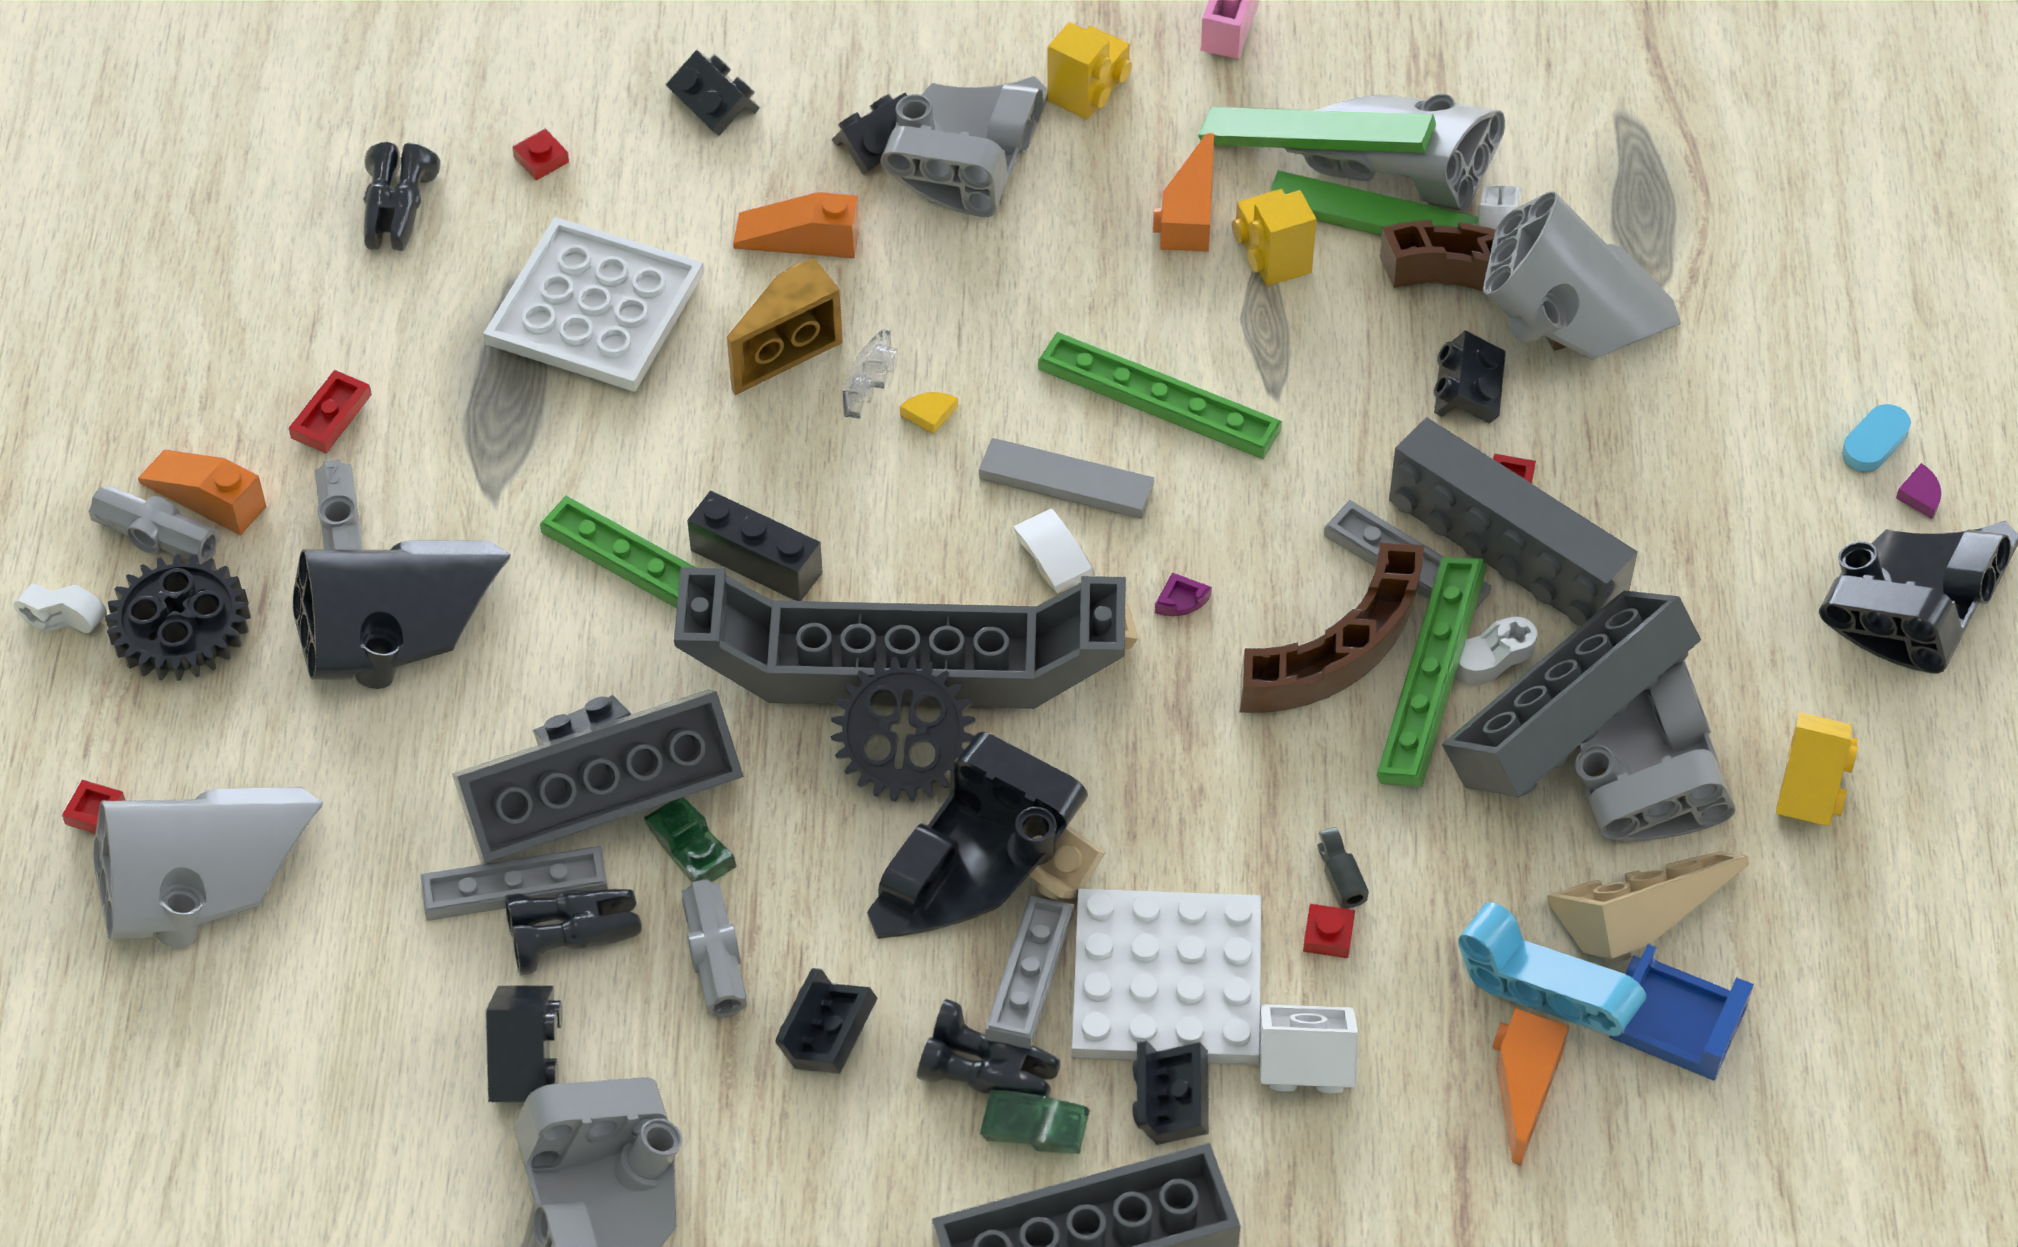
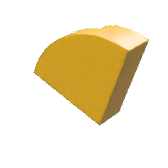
[899,392,958,434]

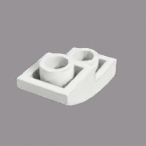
[1014,508,1095,593]

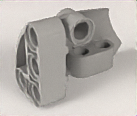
[881,76,1047,217]
[1285,94,1505,210]
[1483,191,1681,360]
[1575,659,1736,841]
[94,787,323,948]
[514,1077,682,1247]

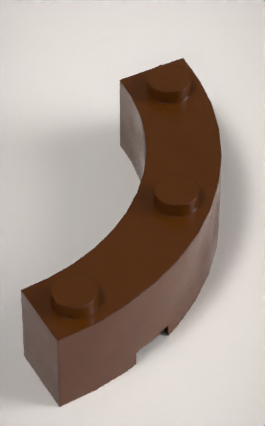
[1380,220,1568,351]
[1239,542,1424,713]

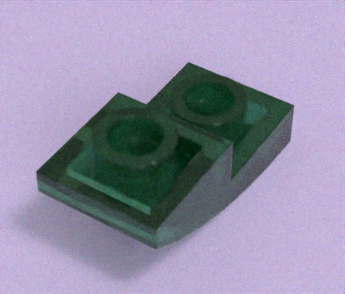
[644,797,737,882]
[980,1090,1090,1154]

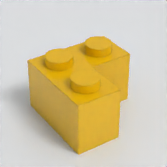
[1047,22,1132,120]
[1232,189,1317,286]
[1776,712,1858,826]

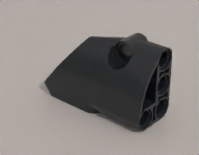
[1819,521,2018,674]
[292,540,511,689]
[867,732,1088,939]

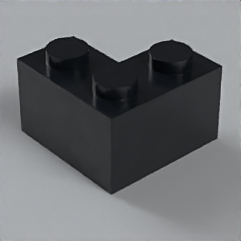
[486,986,563,1102]

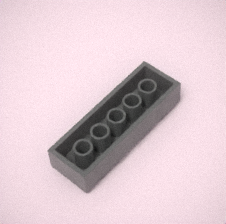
[1389,417,1638,626]
[1442,590,1701,798]
[452,689,744,863]
[932,1143,1241,1247]

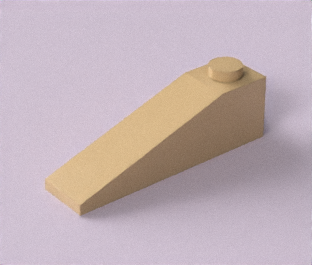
[1547,851,1749,963]

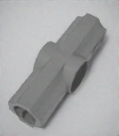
[315,460,363,550]
[88,485,220,564]
[681,879,747,1018]

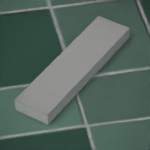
[979,438,1154,519]
[1324,500,1491,610]
[420,846,608,921]
[985,895,1074,1049]

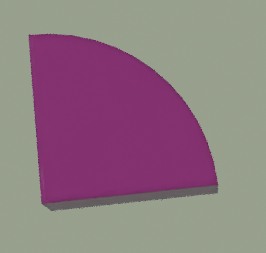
[1896,463,1941,519]
[1154,572,1212,616]

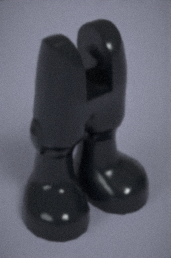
[363,142,441,251]
[505,889,642,976]
[916,999,1061,1104]

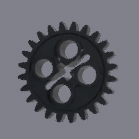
[105,554,251,681]
[831,656,976,802]

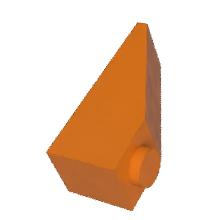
[1153,133,1214,252]
[733,192,859,258]
[138,449,267,536]
[1492,1008,1569,1165]

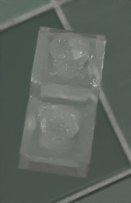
[842,329,898,419]

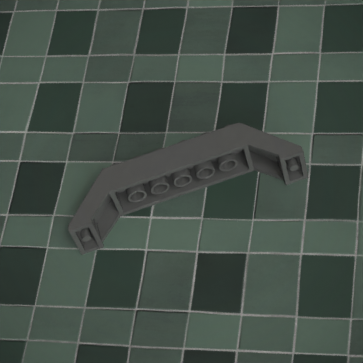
[674,567,1126,709]

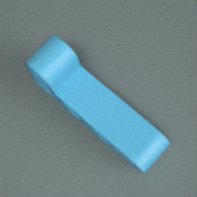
[1458,902,1646,1036]

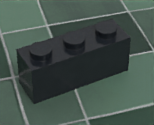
[687,490,823,601]

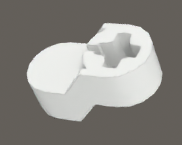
[1478,185,1522,230]
[14,584,107,634]
[1455,616,1537,685]

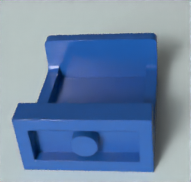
[1609,944,1754,1081]

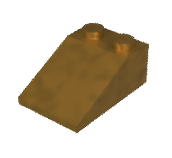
[727,257,843,395]

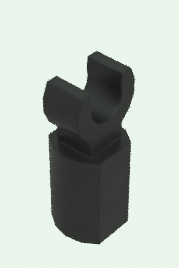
[1317,827,1369,909]

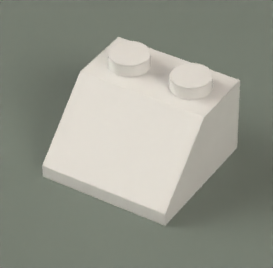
[1259,1004,1358,1093]

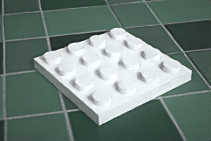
[483,217,704,392]
[1072,889,1261,1065]

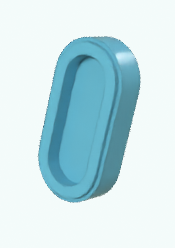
[1842,404,1911,472]

